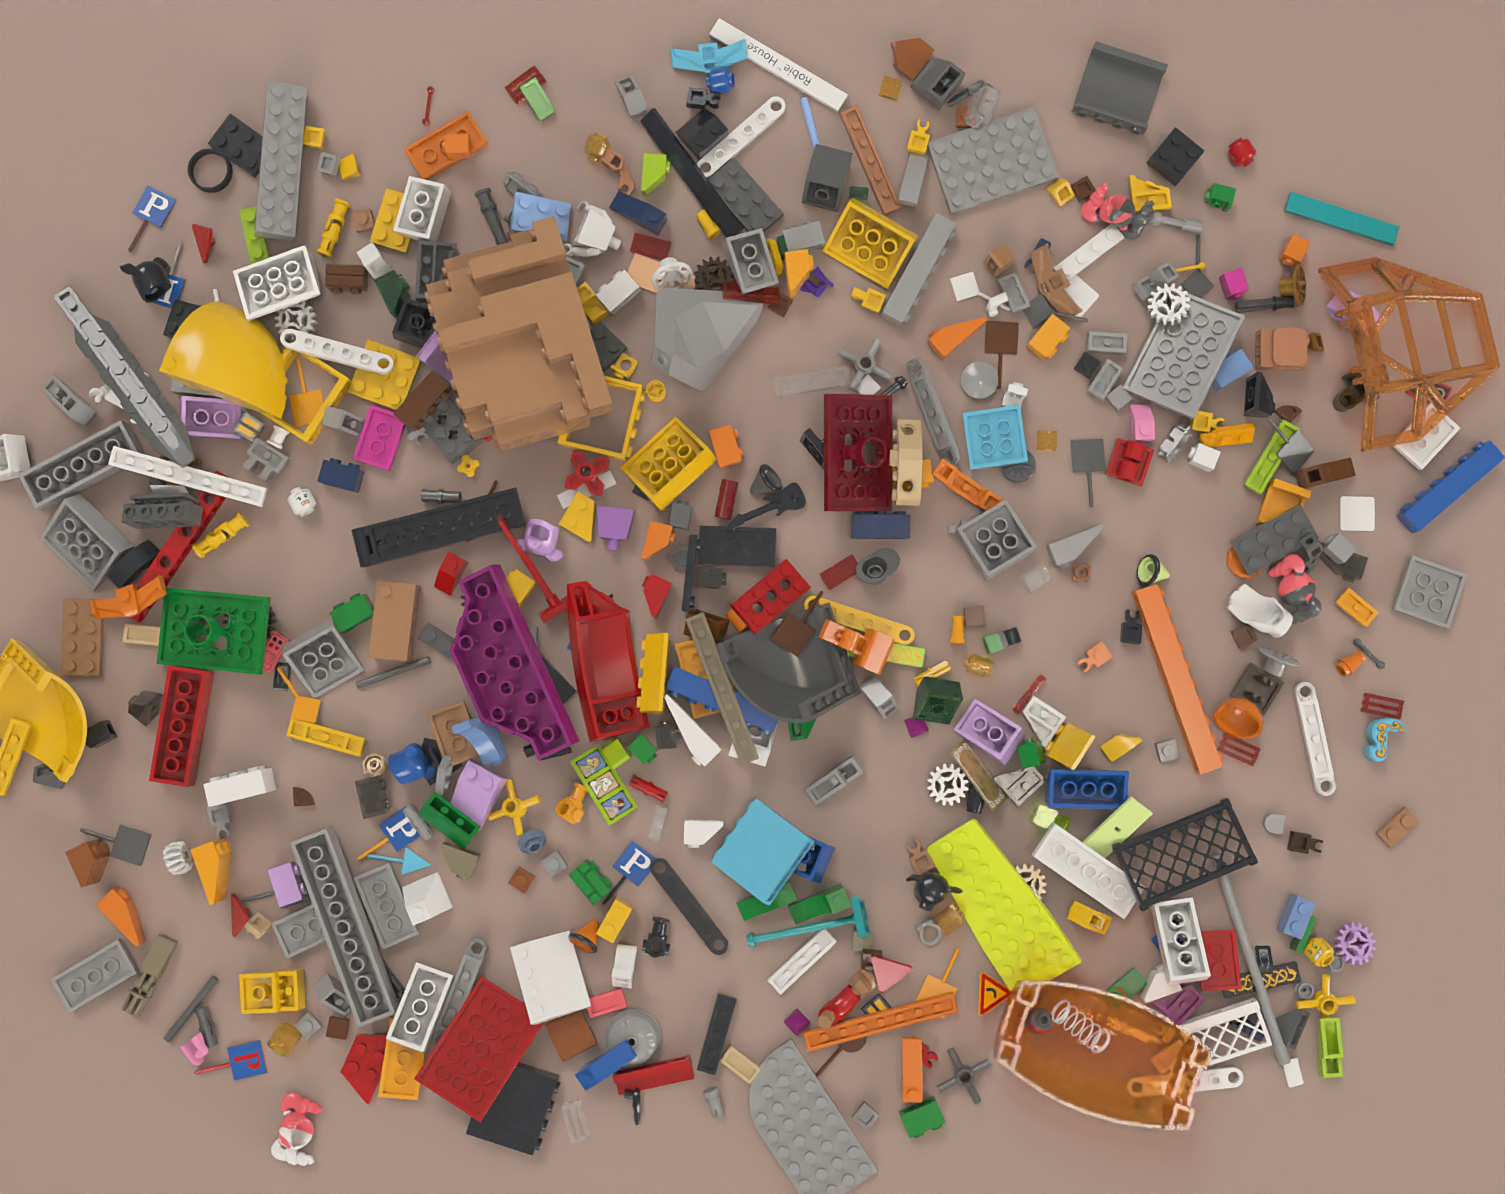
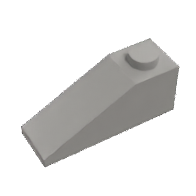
[41,375,97,426]
[1046,524,1104,569]

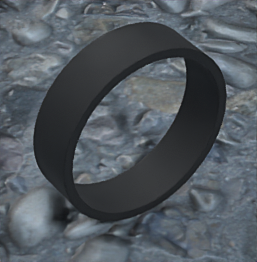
[188,149,233,193]

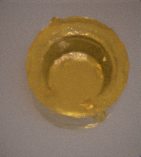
[267,1022,302,1057]

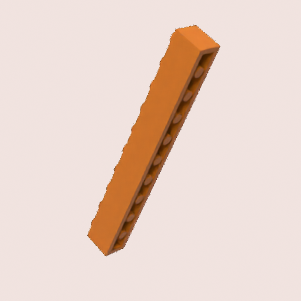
[1131,584,1223,774]

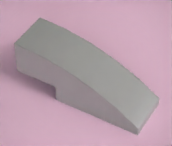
[897,152,929,208]
[805,754,866,805]

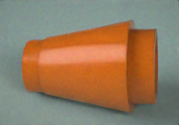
[1335,651,1366,677]

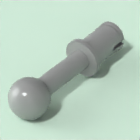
[1148,211,1203,233]

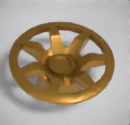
[1279,264,1306,306]

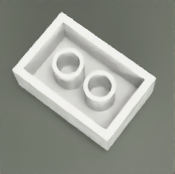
[203,765,277,807]

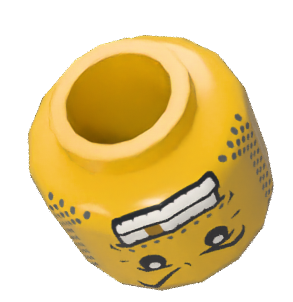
[1304,937,1334,967]

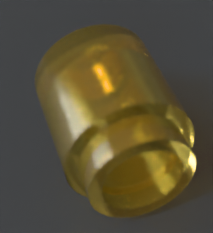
[964,653,994,677]

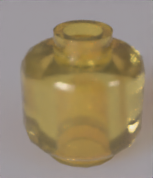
[584,132,611,163]

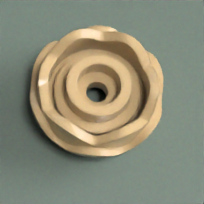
[362,753,386,777]

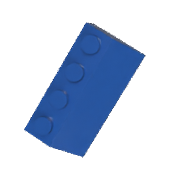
[1045,769,1129,809]

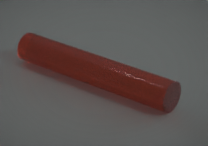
[1012,674,1046,714]

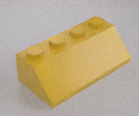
[637,633,670,714]

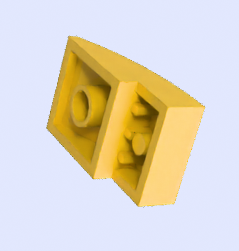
[239,968,306,1014]

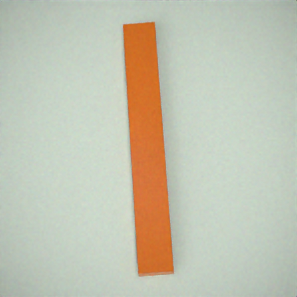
[803,992,958,1052]

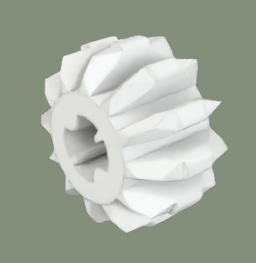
[163,841,194,875]

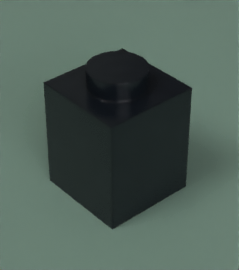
[85,720,118,749]

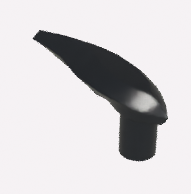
[624,1088,640,1125]

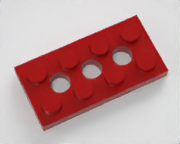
[730,559,811,635]

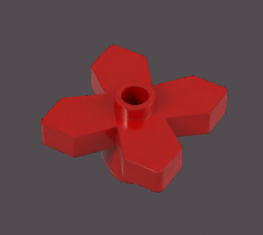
[565,451,610,496]

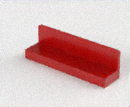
[612,1055,694,1095]

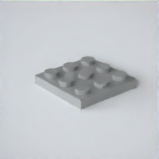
[1392,555,1467,629]

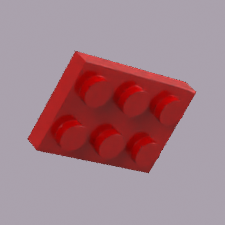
[1200,929,1242,991]

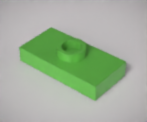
[519,77,556,121]

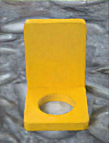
[610,353,638,381]

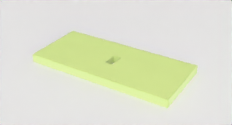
[1082,796,1153,858]

